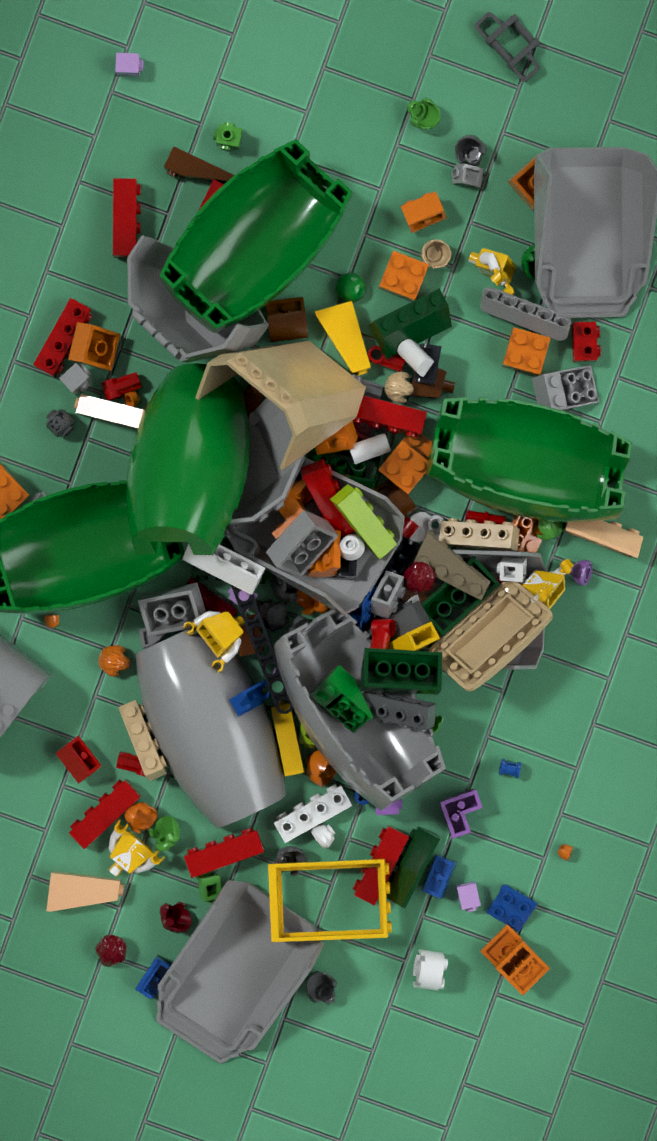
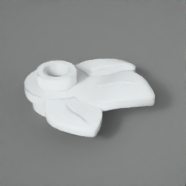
[410,512,444,542]

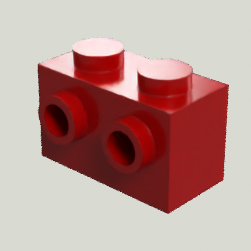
[571,321,601,362]
[55,736,102,784]

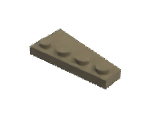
[414,530,490,600]

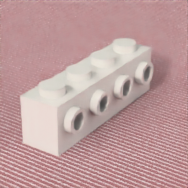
[182,544,265,595]
[274,783,352,843]

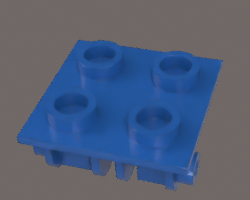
[350,579,379,630]
[486,884,538,932]

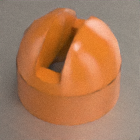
[124,391,141,407]
[44,614,59,628]
[557,844,573,861]

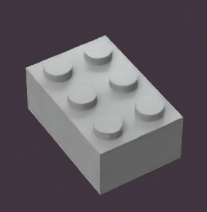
[266,510,339,577]
[137,582,206,636]

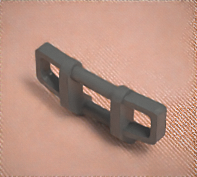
[474,12,541,82]

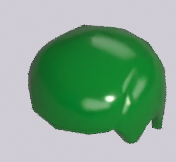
[335,272,366,303]

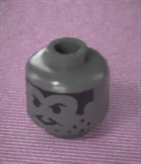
[46,409,75,438]

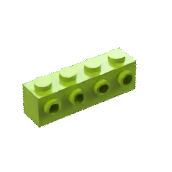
[330,484,397,559]

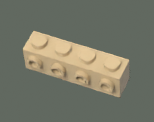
[439,518,520,552]
[118,700,167,781]

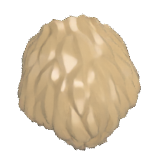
[384,371,414,403]

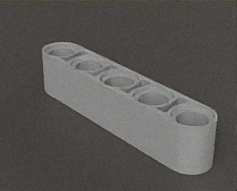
[480,287,571,341]

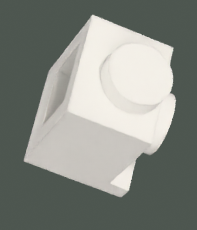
[497,557,527,582]

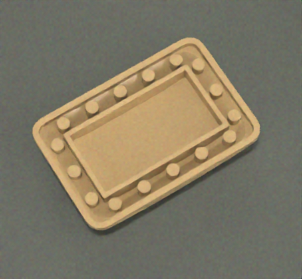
[429,581,553,691]

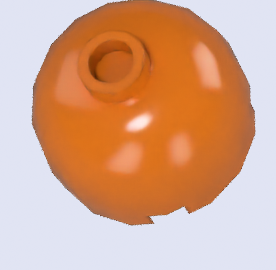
[305,750,337,788]

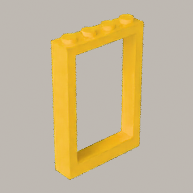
[268,859,392,942]

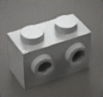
[59,363,92,395]
[371,570,406,619]

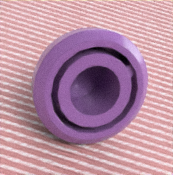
[568,560,592,586]

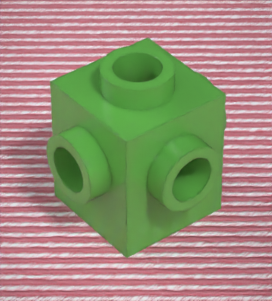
[213,122,243,151]

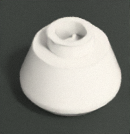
[340,534,365,560]
[311,824,336,849]

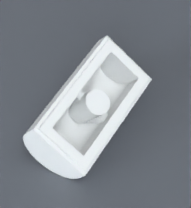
[397,339,434,377]
[349,433,391,464]

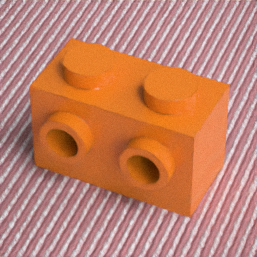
[401,191,447,233]

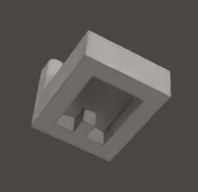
[451,163,484,188]

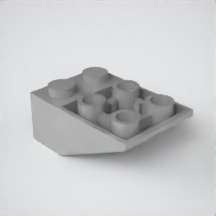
[532,365,599,411]

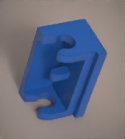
[229,680,271,717]
[423,855,457,898]
[135,955,171,999]

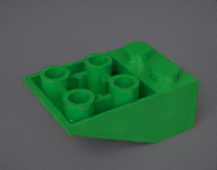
[310,665,373,733]

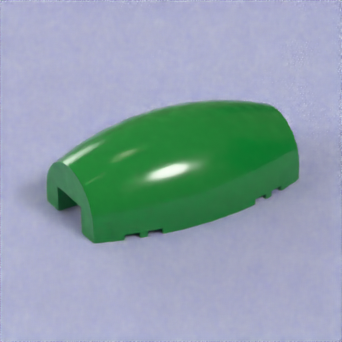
[160,139,352,333]
[126,363,250,555]
[427,397,633,522]
[0,480,185,614]

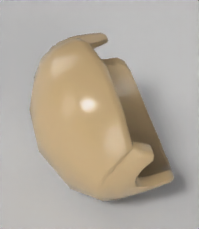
[421,239,452,268]

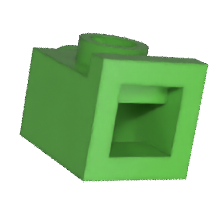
[196,871,222,903]

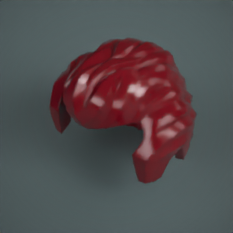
[404,561,435,594]
[159,902,192,934]
[95,935,127,967]

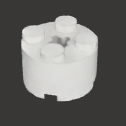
[413,949,448,991]

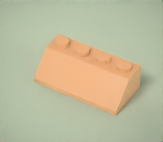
[563,520,643,558]

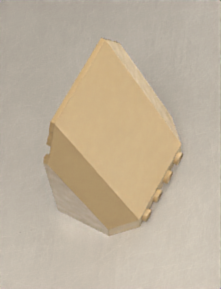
[195,341,366,470]

